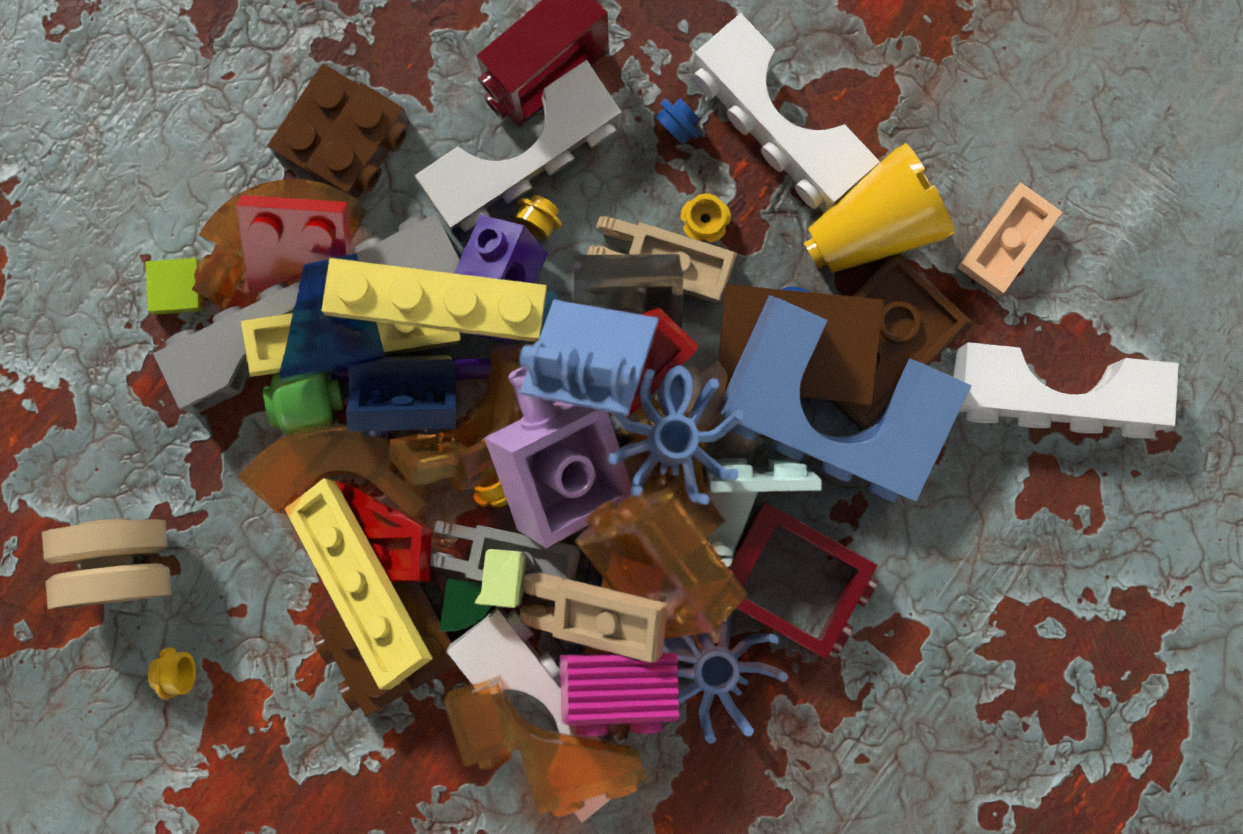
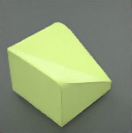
[475,549,527,608]

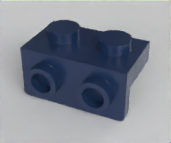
[346,355,457,436]

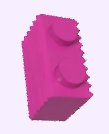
[560,652,679,736]

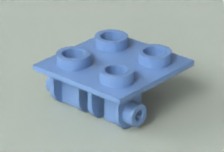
[520,300,659,416]

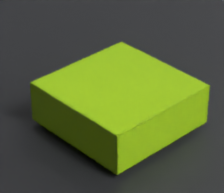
[146,258,204,315]

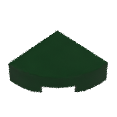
[439,578,494,632]

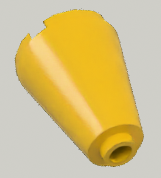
[804,143,955,273]

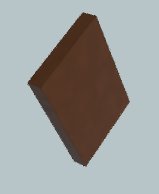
[830,253,971,431]
[716,284,884,405]

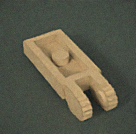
[586,216,737,305]
[520,572,668,663]

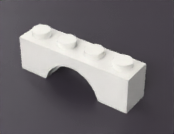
[693,13,880,213]
[415,60,621,233]
[954,342,1179,439]
[446,606,633,822]

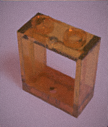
[575,488,747,639]

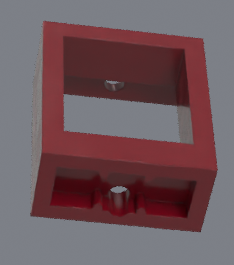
[476,0,609,128]
[710,502,878,659]

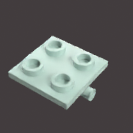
[703,457,821,569]

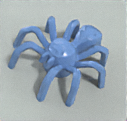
[607,365,743,505]
[663,602,788,744]

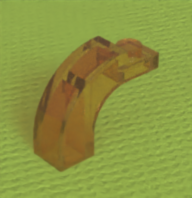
[192,179,367,309]
[389,341,555,492]
[238,426,434,521]

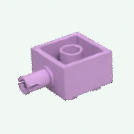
[484,367,636,548]

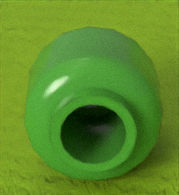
[263,366,344,437]

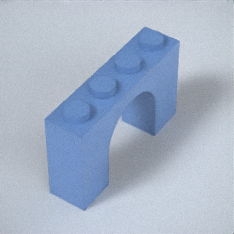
[717,295,972,503]

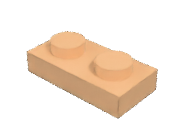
[957,182,1063,297]

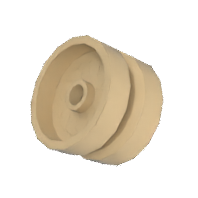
[42,518,172,609]

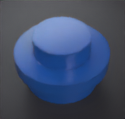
[655,98,701,145]

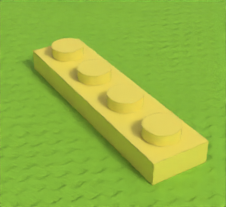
[322,258,547,342]
[241,309,461,377]
[285,478,433,690]

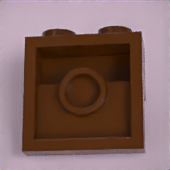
[267,63,410,203]
[313,582,457,717]

